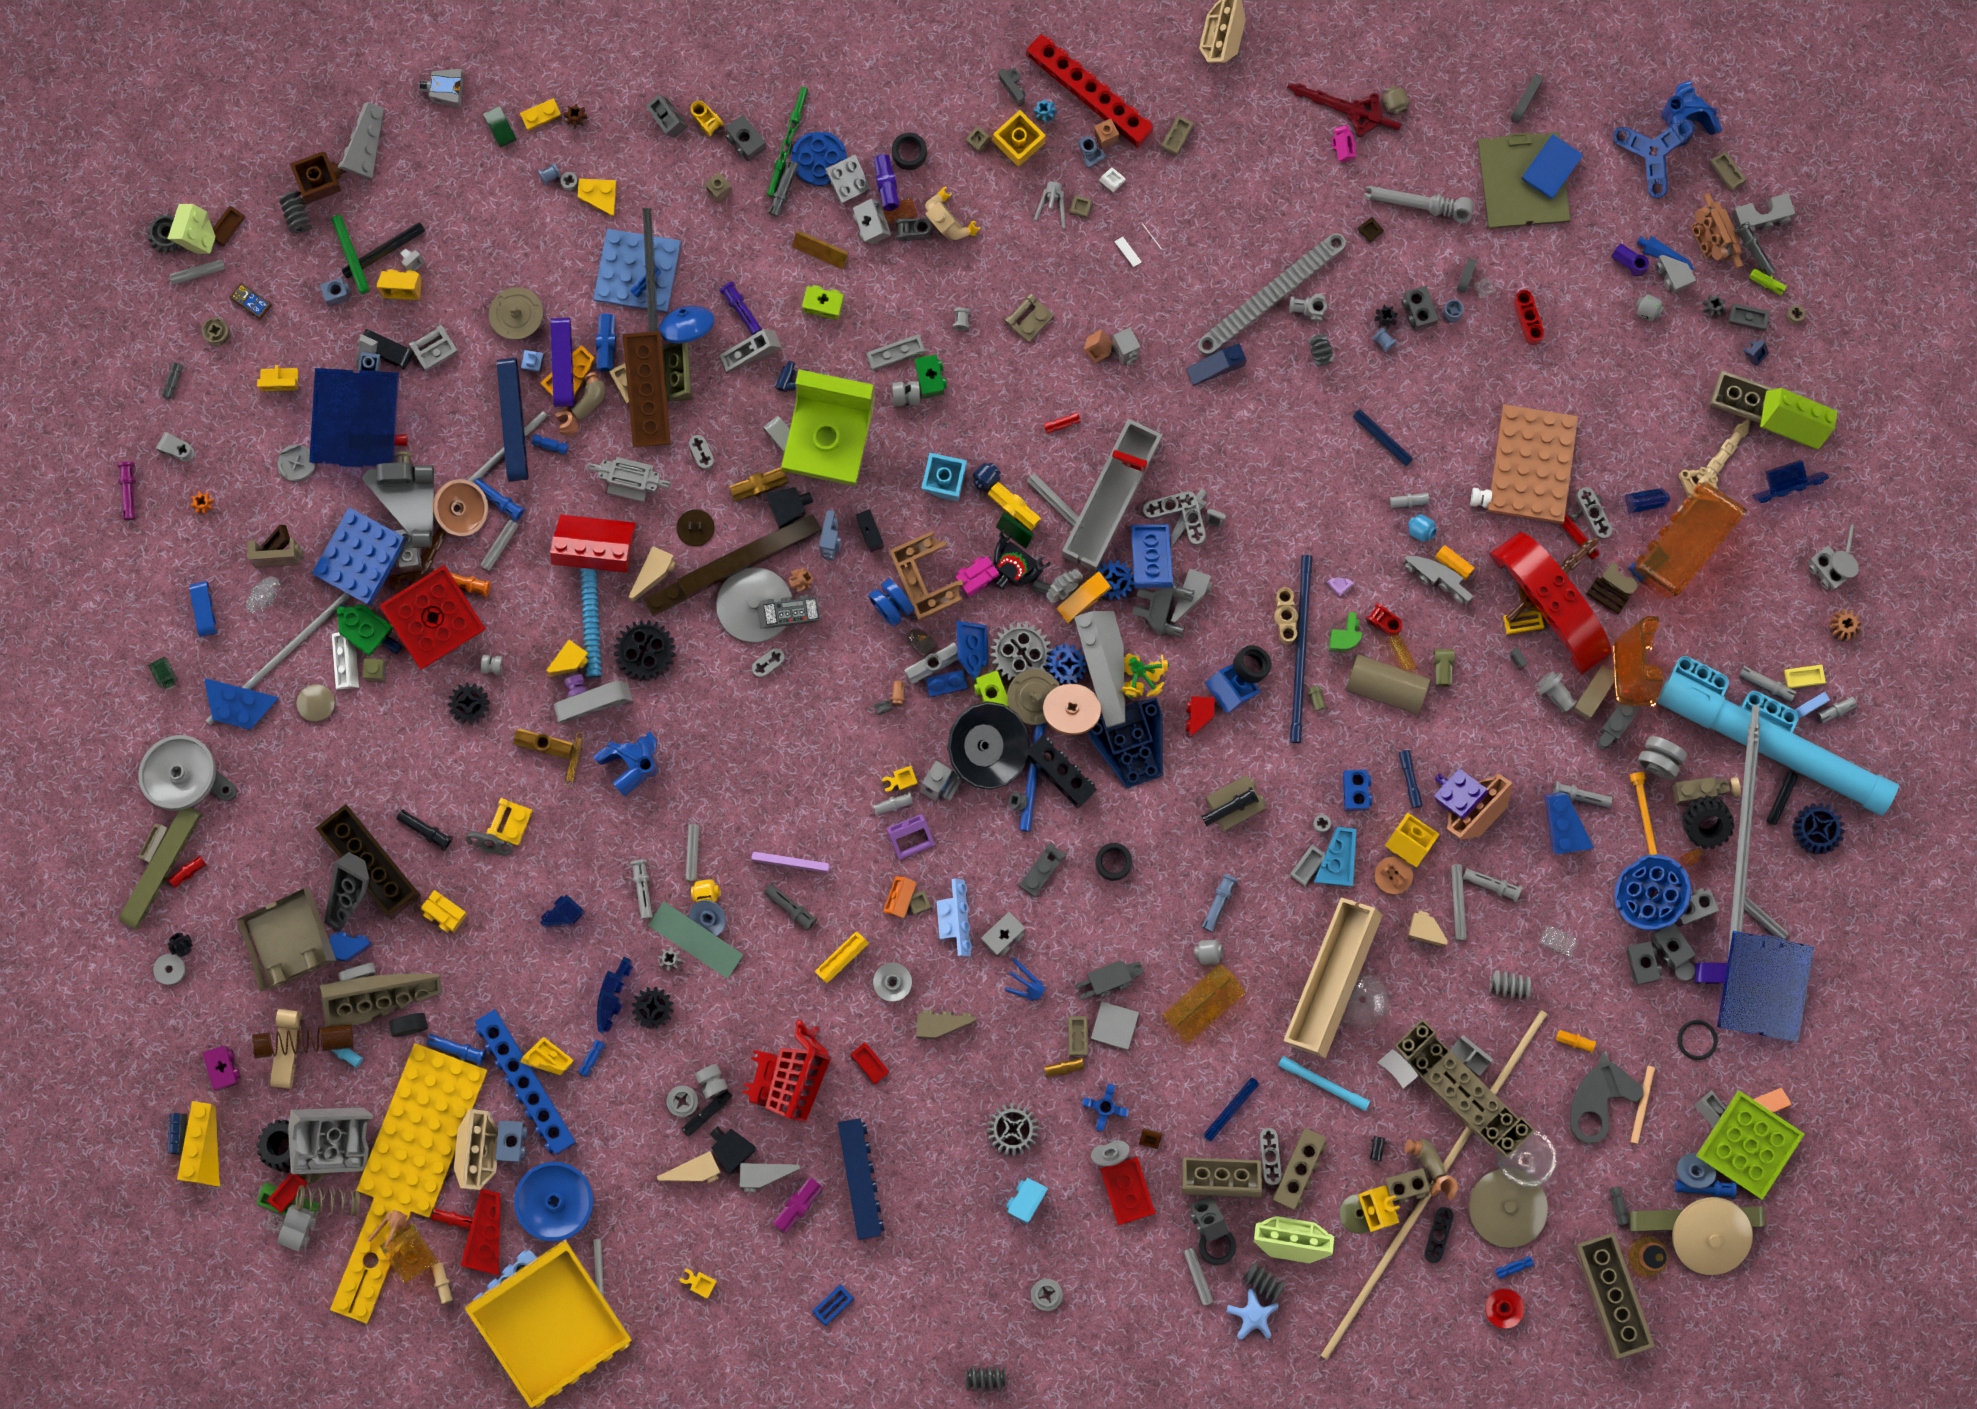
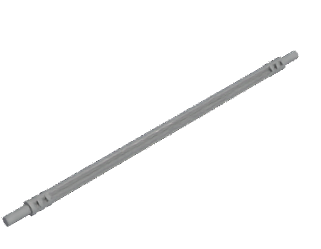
[1725,705,1760,1014]

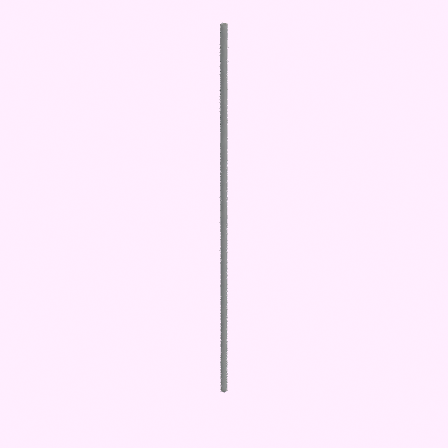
[205,411,548,726]

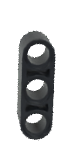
[357,329,414,370]

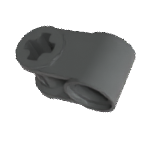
[896,218,932,241]

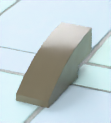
[1573,665,1618,721]

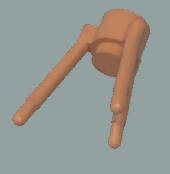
[368,1209,408,1259]

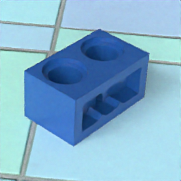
[1343,770,1372,811]

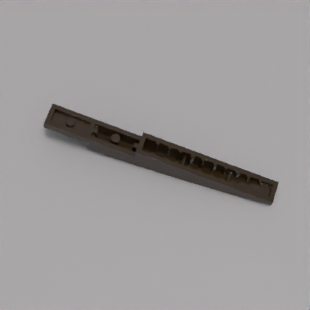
[644,514,822,617]

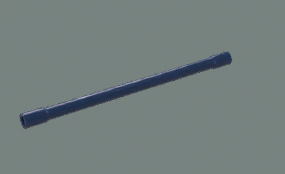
[1290,555,1313,743]

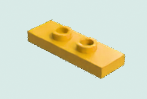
[815,931,869,983]

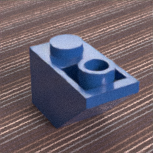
[329,932,372,962]

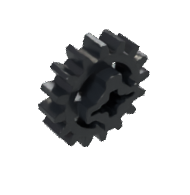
[448,682,490,725]
[631,987,674,1029]

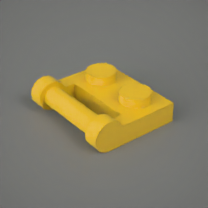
[486,798,533,846]

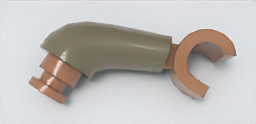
[555,372,605,436]
[1405,1138,1458,1201]

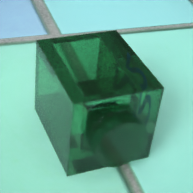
[148,656,179,689]

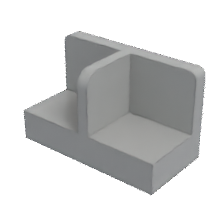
[1450,1035,1493,1077]

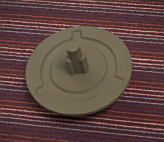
[489,287,543,340]
[1007,669,1060,725]

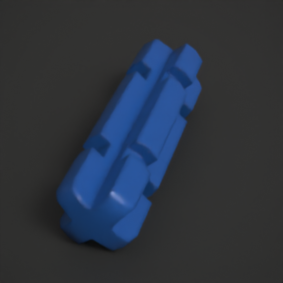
[630,266,661,297]
[532,434,569,455]
[578,1040,605,1077]
[1495,1256,1534,1279]

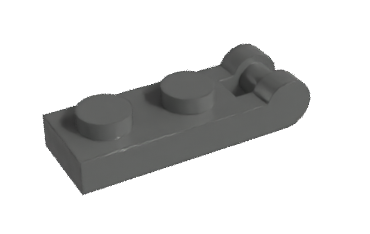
[1019,842,1066,897]

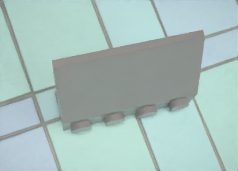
[288,1107,373,1174]

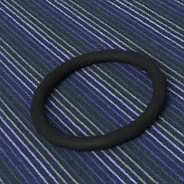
[1677,1020,1718,1060]

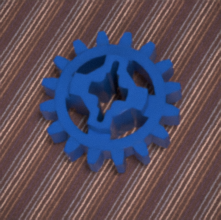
[1096,560,1134,601]
[1045,643,1087,684]

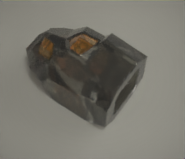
[907,629,938,659]

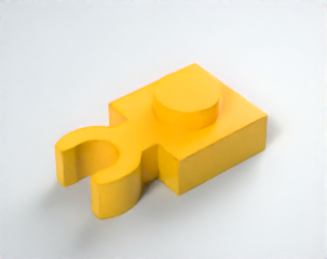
[882,766,918,792]
[679,1269,717,1299]

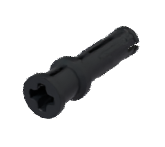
[1201,787,1259,827]
[396,809,453,851]

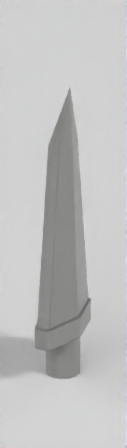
[1171,489,1207,547]

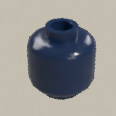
[973,463,1001,491]

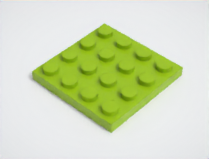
[1696,1090,1805,1200]

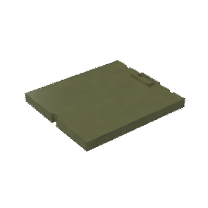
[1478,132,1570,229]

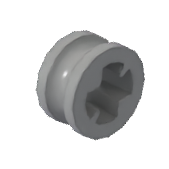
[561,172,578,190]
[1313,815,1331,833]

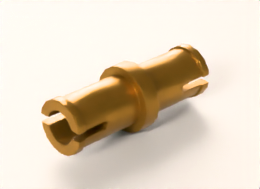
[1044,1057,1085,1078]

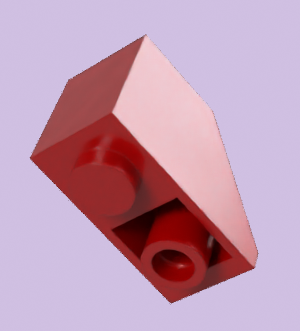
[1185,696,1215,737]

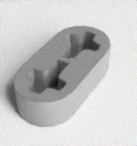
[689,435,714,470]
[752,649,785,678]
[338,963,376,981]

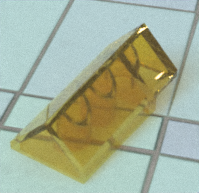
[1161,964,1246,1044]

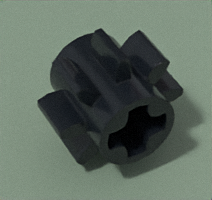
[1374,305,1398,329]
[167,933,193,957]

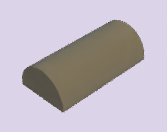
[1709,370,1775,424]
[1345,654,1430,715]
[1181,1157,1262,1198]

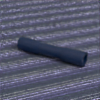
[1399,750,1423,809]

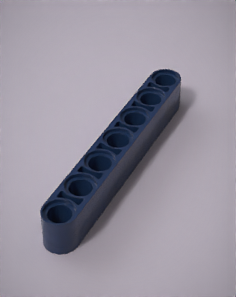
[497,357,529,482]

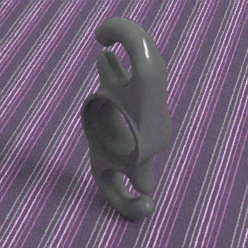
[466,831,513,856]

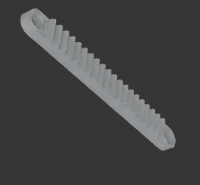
[1198,233,1346,356]

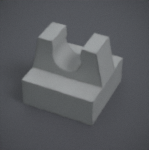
[400,249,425,271]

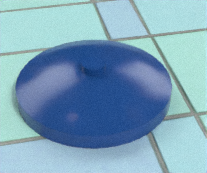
[514,1162,594,1242]

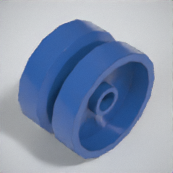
[868,578,915,627]

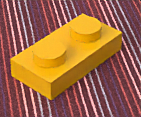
[520,98,562,131]

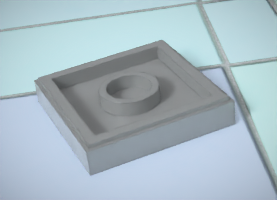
[1091,1002,1139,1050]

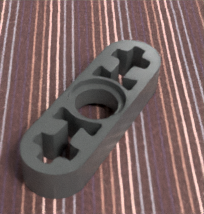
[1510,73,1544,123]

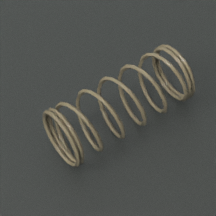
[296,1186,360,1216]

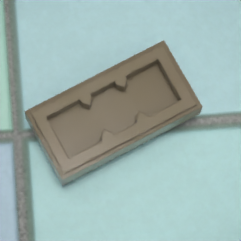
[1161,115,1194,156]
[1709,151,1747,192]
[138,823,167,863]
[1068,1016,1088,1056]

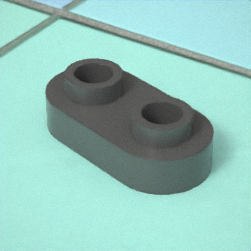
[211,770,237,801]

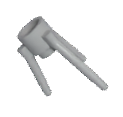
[1034,182,1066,229]

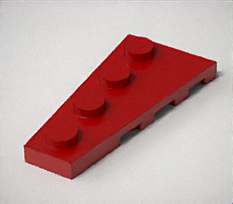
[460,1189,500,1275]

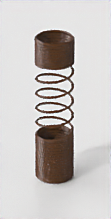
[252,1023,354,1059]

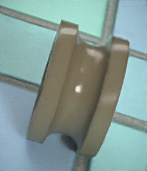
[1787,305,1805,323]

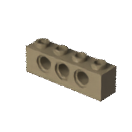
[1272,1128,1327,1211]

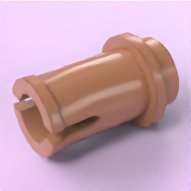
[890,681,905,706]

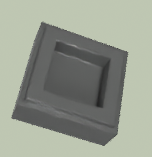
[1510,647,1528,670]

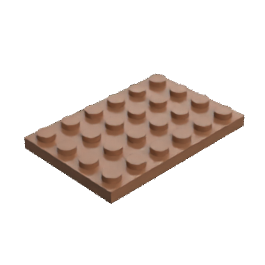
[1488,404,1578,524]

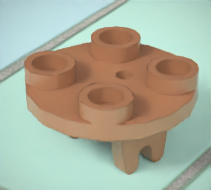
[1374,856,1413,895]

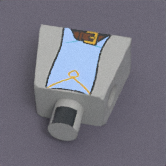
[419,69,464,108]
[920,760,955,802]

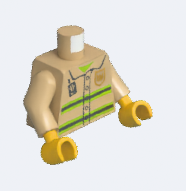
[925,187,981,241]

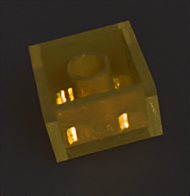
[380,1223,438,1284]

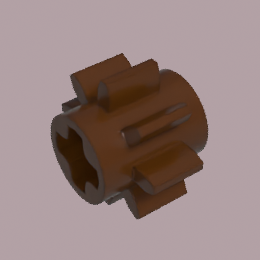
[564,103,588,128]

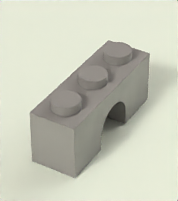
[1732,193,1795,233]

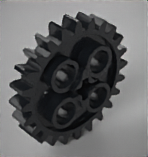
[614,620,676,682]

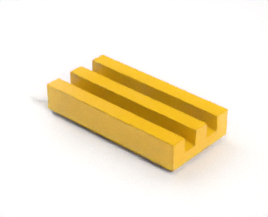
[1503,611,1545,635]

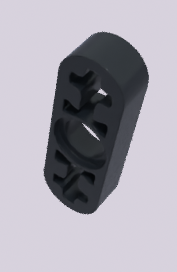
[1424,1207,1454,1263]

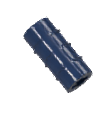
[167,1113,188,1155]

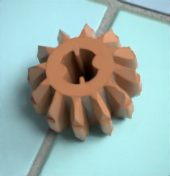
[1829,609,1863,642]

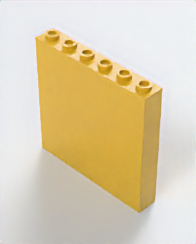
[465,1239,632,1408]

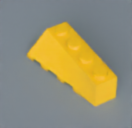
[177,1101,220,1187]

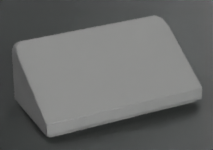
[1694,1090,1726,1128]

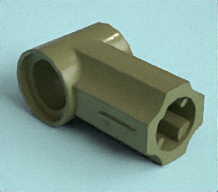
[1433,648,1454,687]

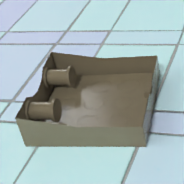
[237,888,337,991]

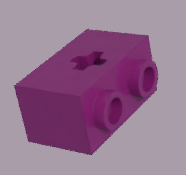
[202,1045,241,1091]

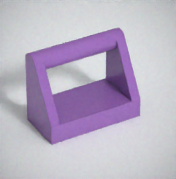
[886,814,935,860]

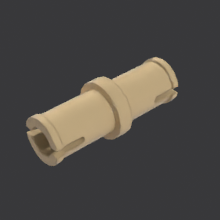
[431,1262,454,1304]

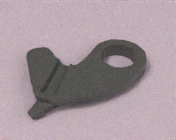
[1570,1051,1643,1144]

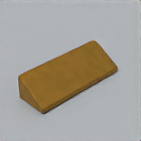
[793,230,848,269]

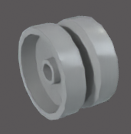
[1637,736,1687,780]

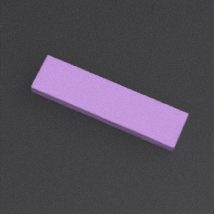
[752,852,830,874]

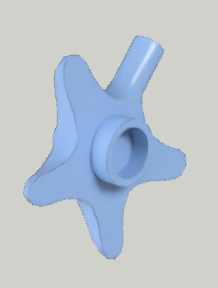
[1226,1289,1278,1339]

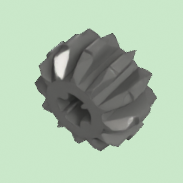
[1308,334,1334,367]

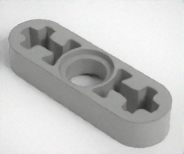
[1576,487,1612,539]
[1259,1128,1282,1185]

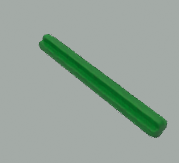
[332,214,370,295]

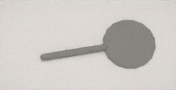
[1832,524,1859,578]

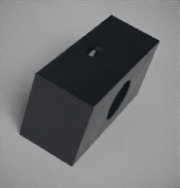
[856,509,884,553]

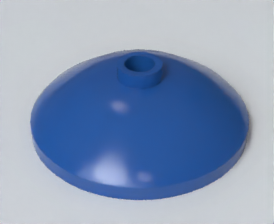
[659,306,715,343]

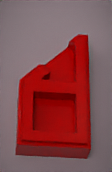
[1112,450,1147,472]

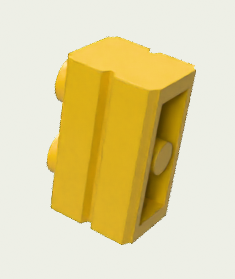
[421,890,468,933]

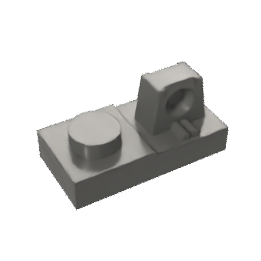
[998,68,1026,107]

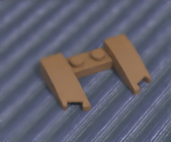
[889,531,963,621]

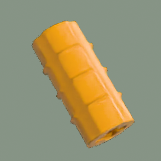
[1435,545,1475,581]

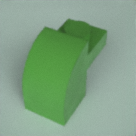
[1329,612,1362,653]

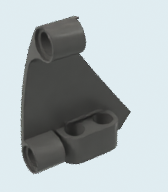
[362,463,434,548]

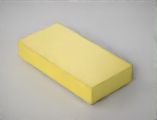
[1784,665,1826,689]

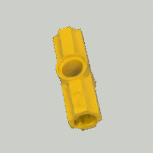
[988,482,1041,531]

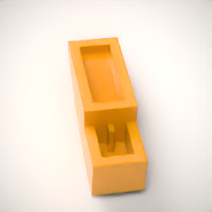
[1056,572,1112,623]

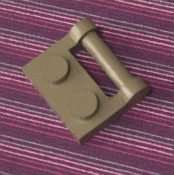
[1004,293,1054,343]

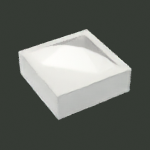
[1099,168,1126,192]

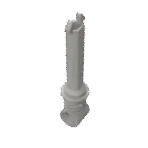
[1364,186,1474,223]

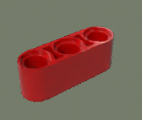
[1514,289,1544,345]

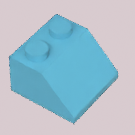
[1006,1178,1048,1225]

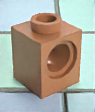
[1094,119,1119,149]

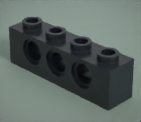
[1023,735,1097,809]

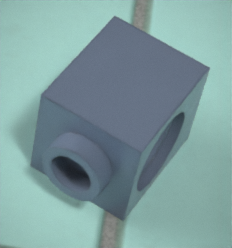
[320,278,351,307]

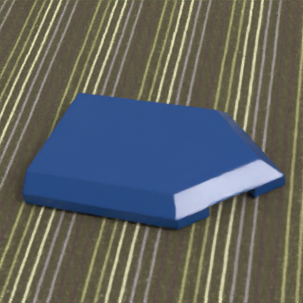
[956,621,988,680]

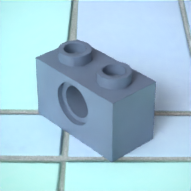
[495,1121,528,1163]

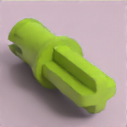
[1749,269,1787,296]

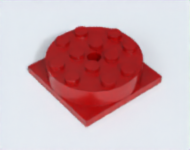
[379,564,486,670]

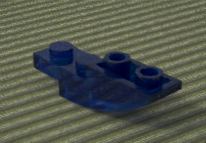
[597,957,633,1035]

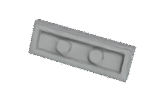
[866,334,926,371]

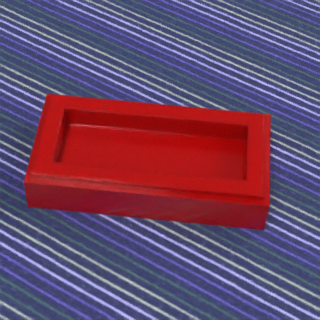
[850,1042,890,1084]
[267,1173,309,1214]

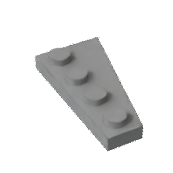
[338,102,384,179]

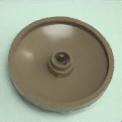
[1468,1168,1548,1248]

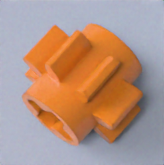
[190,491,215,516]

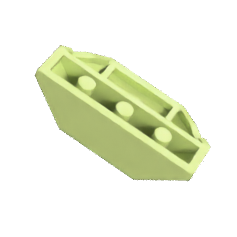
[1254,1216,1334,1263]

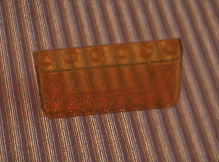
[1632,482,1747,598]

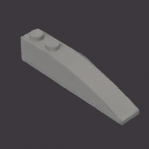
[1074,611,1125,728]

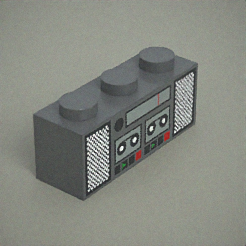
[757,595,820,629]

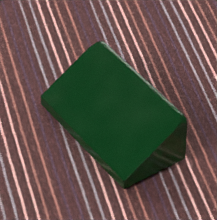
[996,513,1034,549]

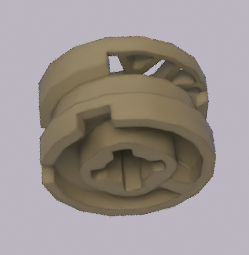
[202,317,230,346]

